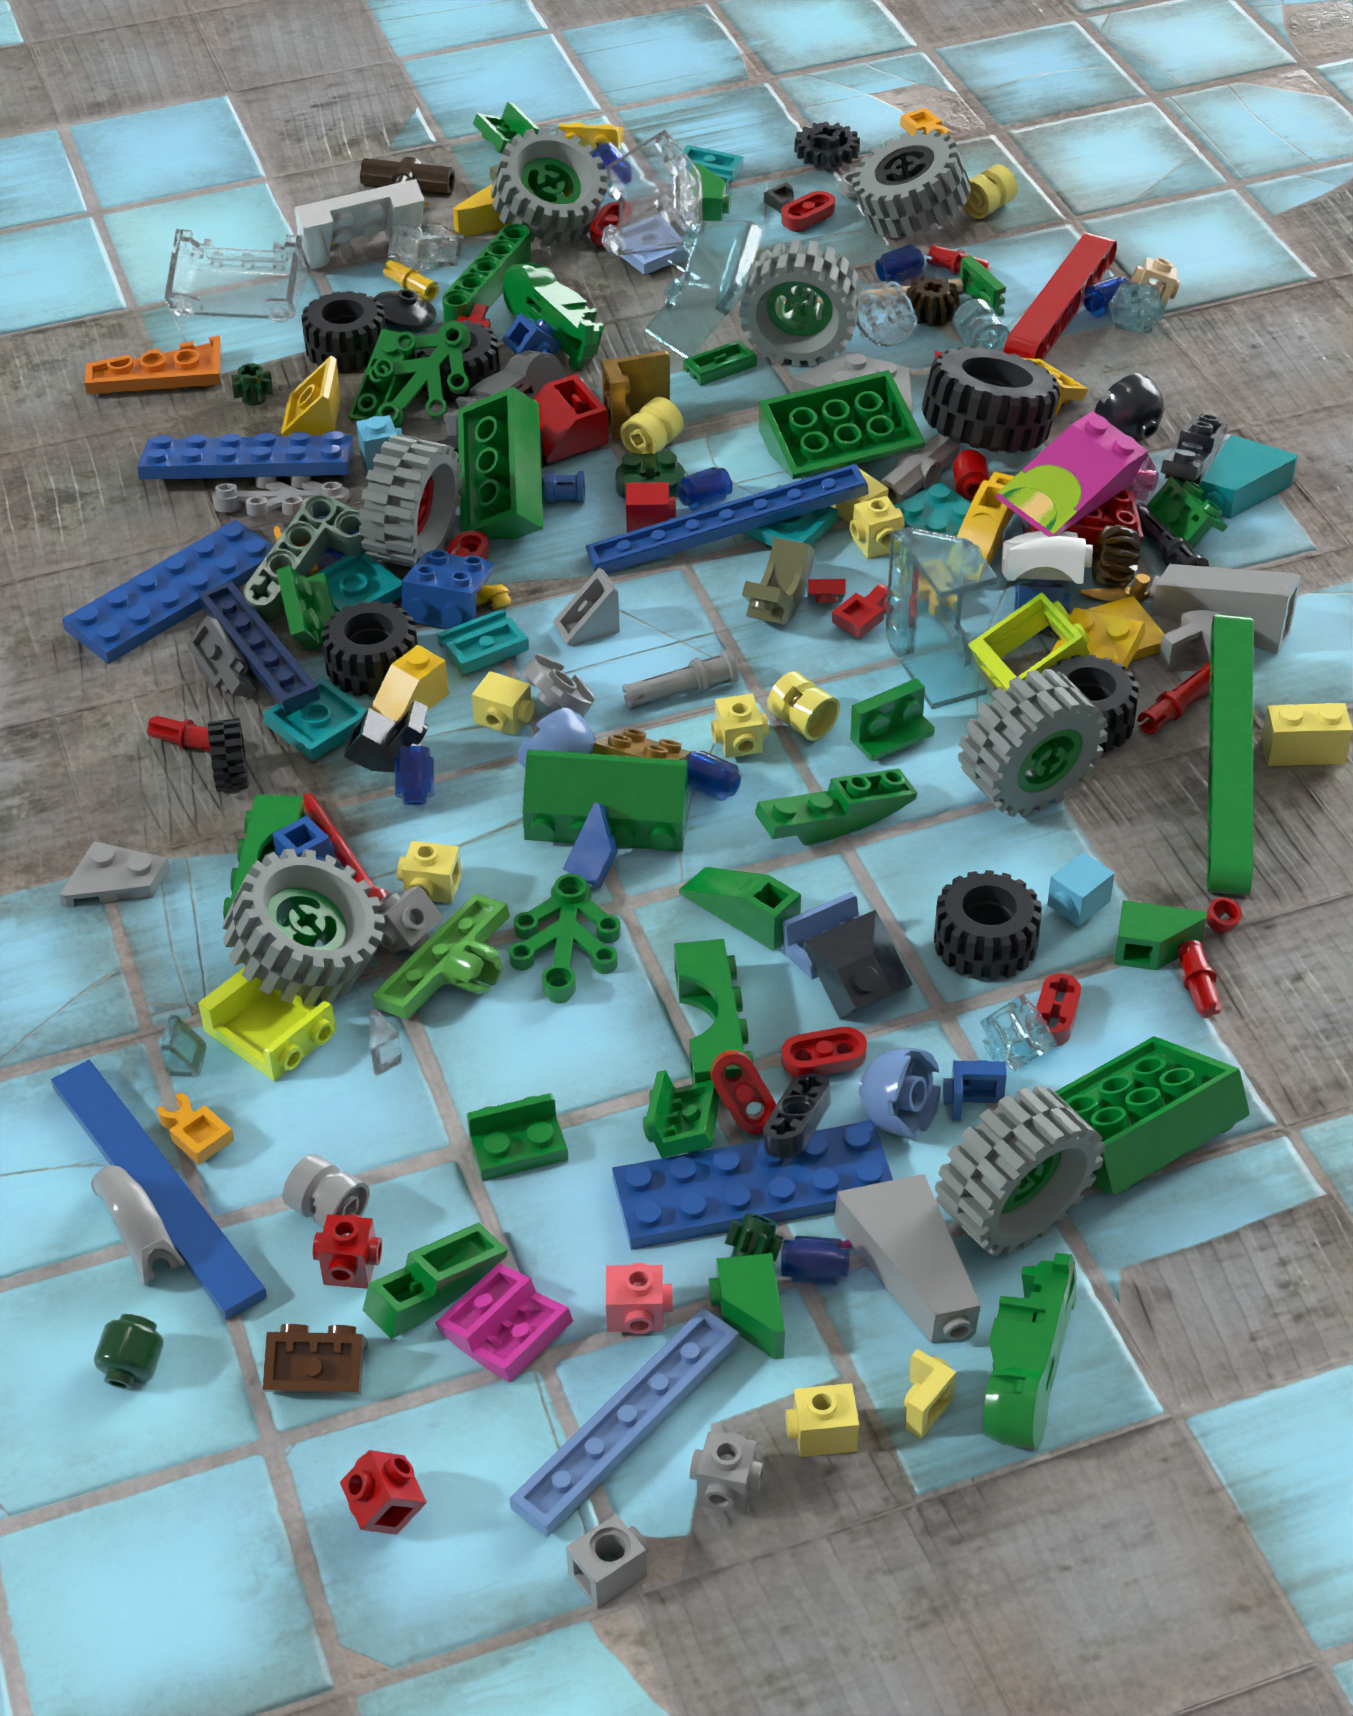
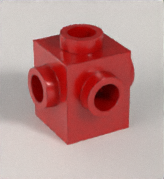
[312,1214,382,1289]
[340,1450,427,1535]

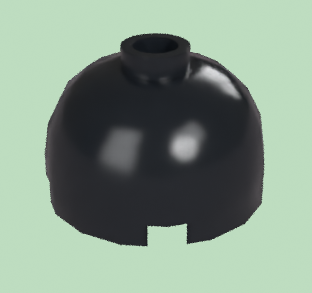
[1094,373,1165,442]

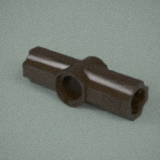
[360,157,455,195]

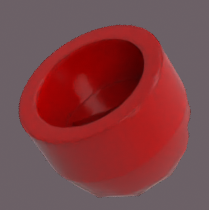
[1206,897,1242,934]

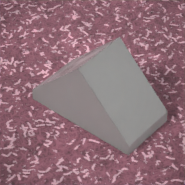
[553,568,620,646]

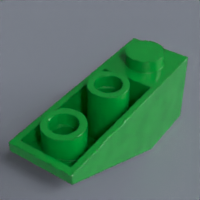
[348,329,416,421]
[679,867,801,951]

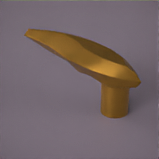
[1080,573,1150,603]

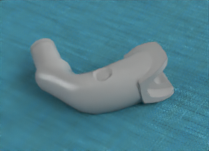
[91,1165,185,1285]

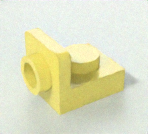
[904,1349,956,1439]

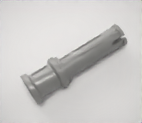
[622,649,739,708]

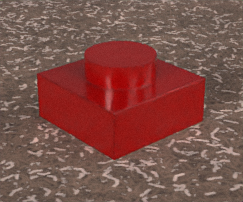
[807,579,846,604]

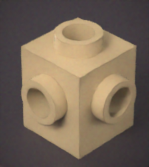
[1130,257,1180,310]

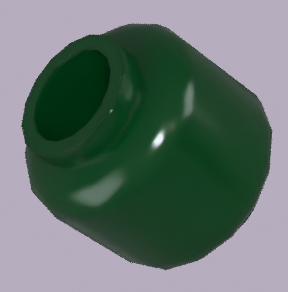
[94,1314,164,1389]

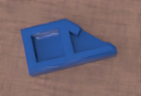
[563,802,618,888]

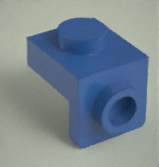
[943,1060,1007,1121]

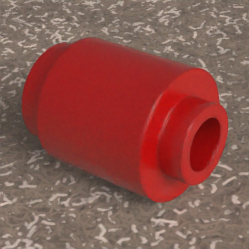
[952,449,990,500]

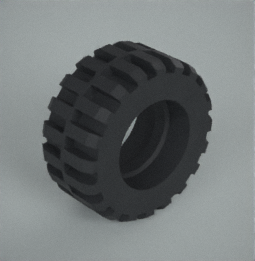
[922,347,1060,453]

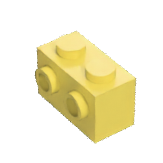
[1261,703,1353,766]

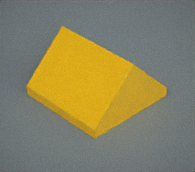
[281,356,341,436]

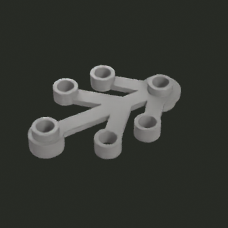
[212,476,350,516]

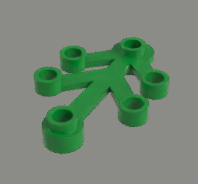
[374,321,471,428]
[509,874,621,1003]

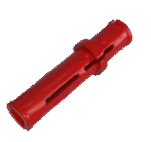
[1137,661,1210,735]

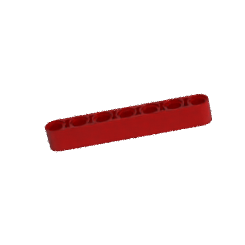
[1003,232,1117,360]

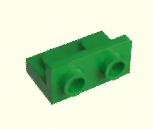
[1147,476,1228,550]
[276,565,335,651]
[850,678,935,761]
[467,1093,568,1181]

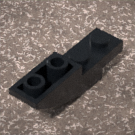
[1160,414,1228,486]

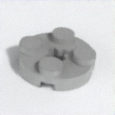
[521,654,595,718]

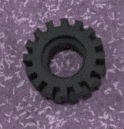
[207,718,249,792]

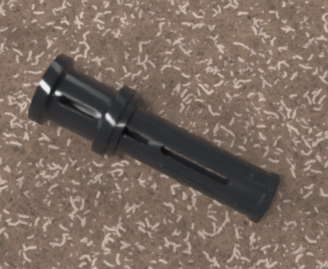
[1136,503,1209,567]

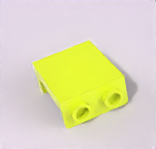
[198,966,336,1081]

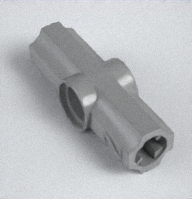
[879,434,961,505]

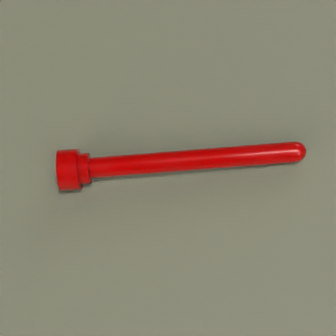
[303,793,390,911]

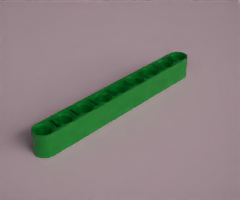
[1207,614,1254,896]

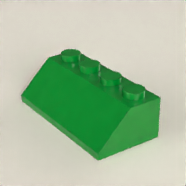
[457,387,543,539]
[522,749,688,851]

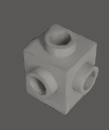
[377,885,444,954]
[689,1431,764,1515]

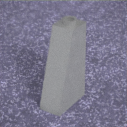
[1149,564,1301,654]
[834,1174,981,1343]

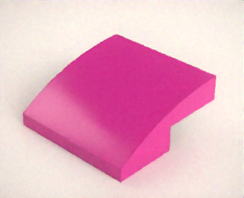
[435,1263,573,1382]

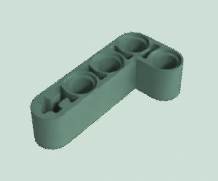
[244,494,367,623]

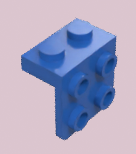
[402,549,494,629]

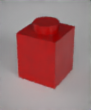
[626,482,676,533]

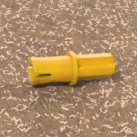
[383,260,439,301]

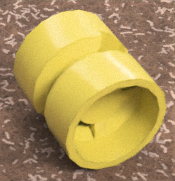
[962,164,1018,219]
[620,397,684,454]
[767,671,840,741]

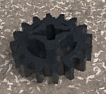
[794,122,860,169]

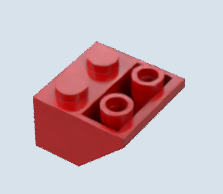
[533,374,608,463]

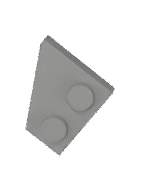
[59,841,169,907]

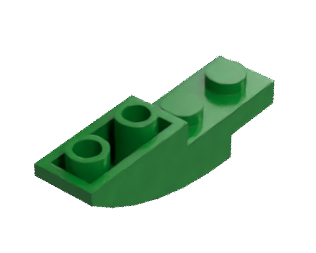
[755,768,918,846]

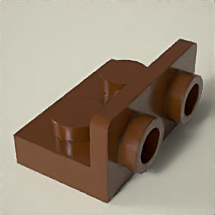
[263,1324,368,1394]

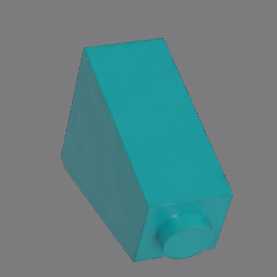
[1200,435,1298,519]

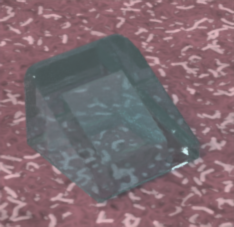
[161,1015,207,1077]

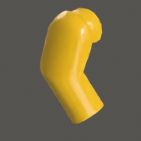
[476,584,511,610]

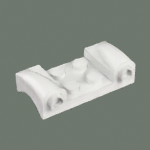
[291,179,425,269]
[1001,531,1093,584]

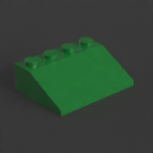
[758,370,925,480]
[1055,1036,1250,1195]

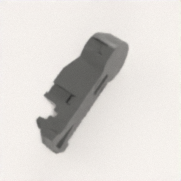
[443,350,564,437]

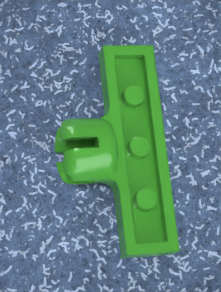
[371,893,510,1020]

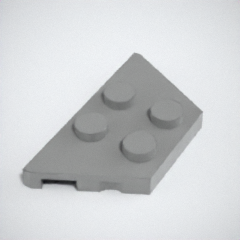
[792,351,913,416]

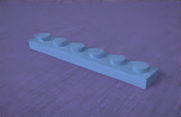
[509,1308,739,1537]

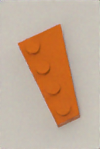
[84,335,222,394]

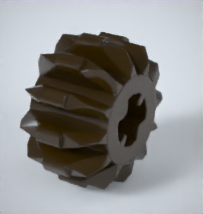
[904,275,960,326]
[1091,525,1141,587]

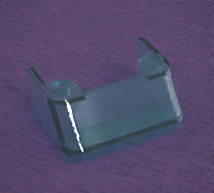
[645,221,763,358]
[886,527,998,709]

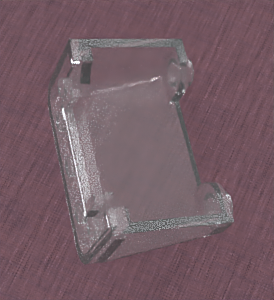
[602,129,703,256]
[164,229,311,322]

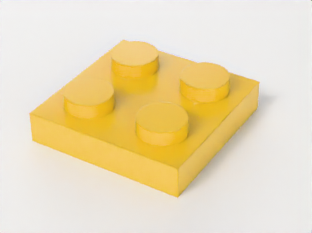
[1050,607,1146,671]

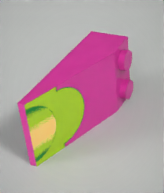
[996,411,1148,537]

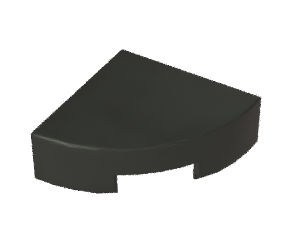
[764,182,794,213]

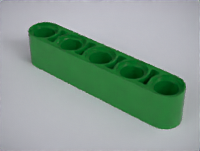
[442,223,531,323]

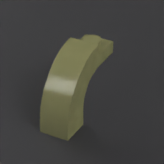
[742,537,816,625]

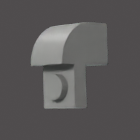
[1158,610,1224,672]

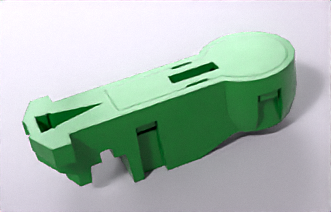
[502,263,604,370]
[983,1253,1077,1450]

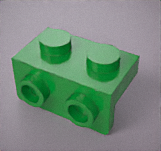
[473,102,539,154]
[643,1070,721,1158]

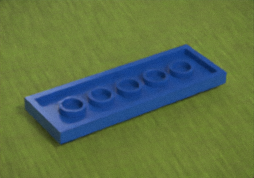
[137,431,354,480]
[62,519,273,664]
[612,1120,893,1250]

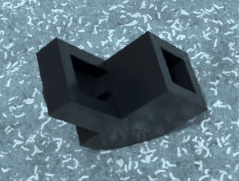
[344,700,428,773]

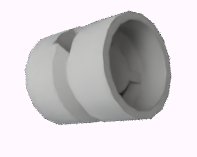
[282,1154,370,1228]

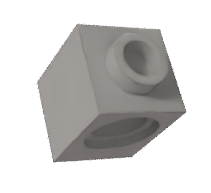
[566,1514,649,1609]

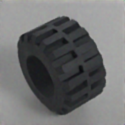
[301,291,386,372]
[415,320,500,402]
[322,601,418,697]
[1048,655,1139,752]
[934,870,1042,981]

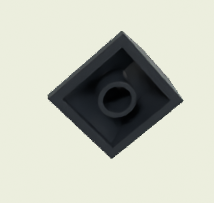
[802,910,913,1019]

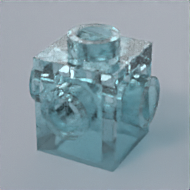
[1109,281,1165,334]

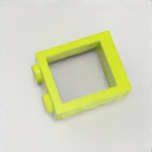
[968,593,1091,691]

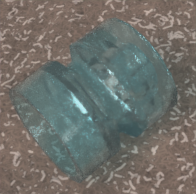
[953,299,1010,352]

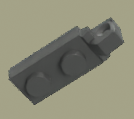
[187,616,257,700]

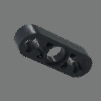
[763,1073,831,1158]

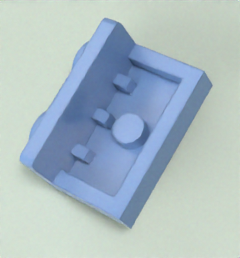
[782,892,860,980]

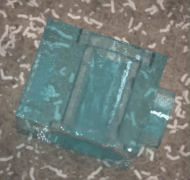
[980,994,1057,1072]

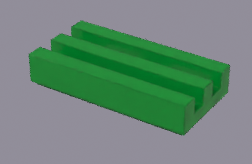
[960,255,1006,318]
[683,340,757,386]

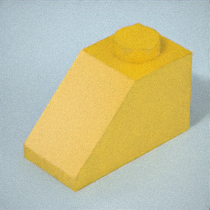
[370,645,449,722]

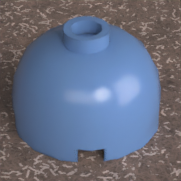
[517,708,596,768]
[858,1048,941,1138]

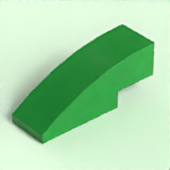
[362,1222,508,1340]

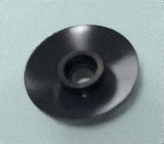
[374,289,437,329]

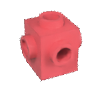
[605,1263,673,1334]

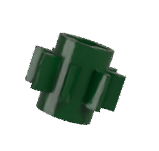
[231,363,273,406]
[725,1212,784,1261]

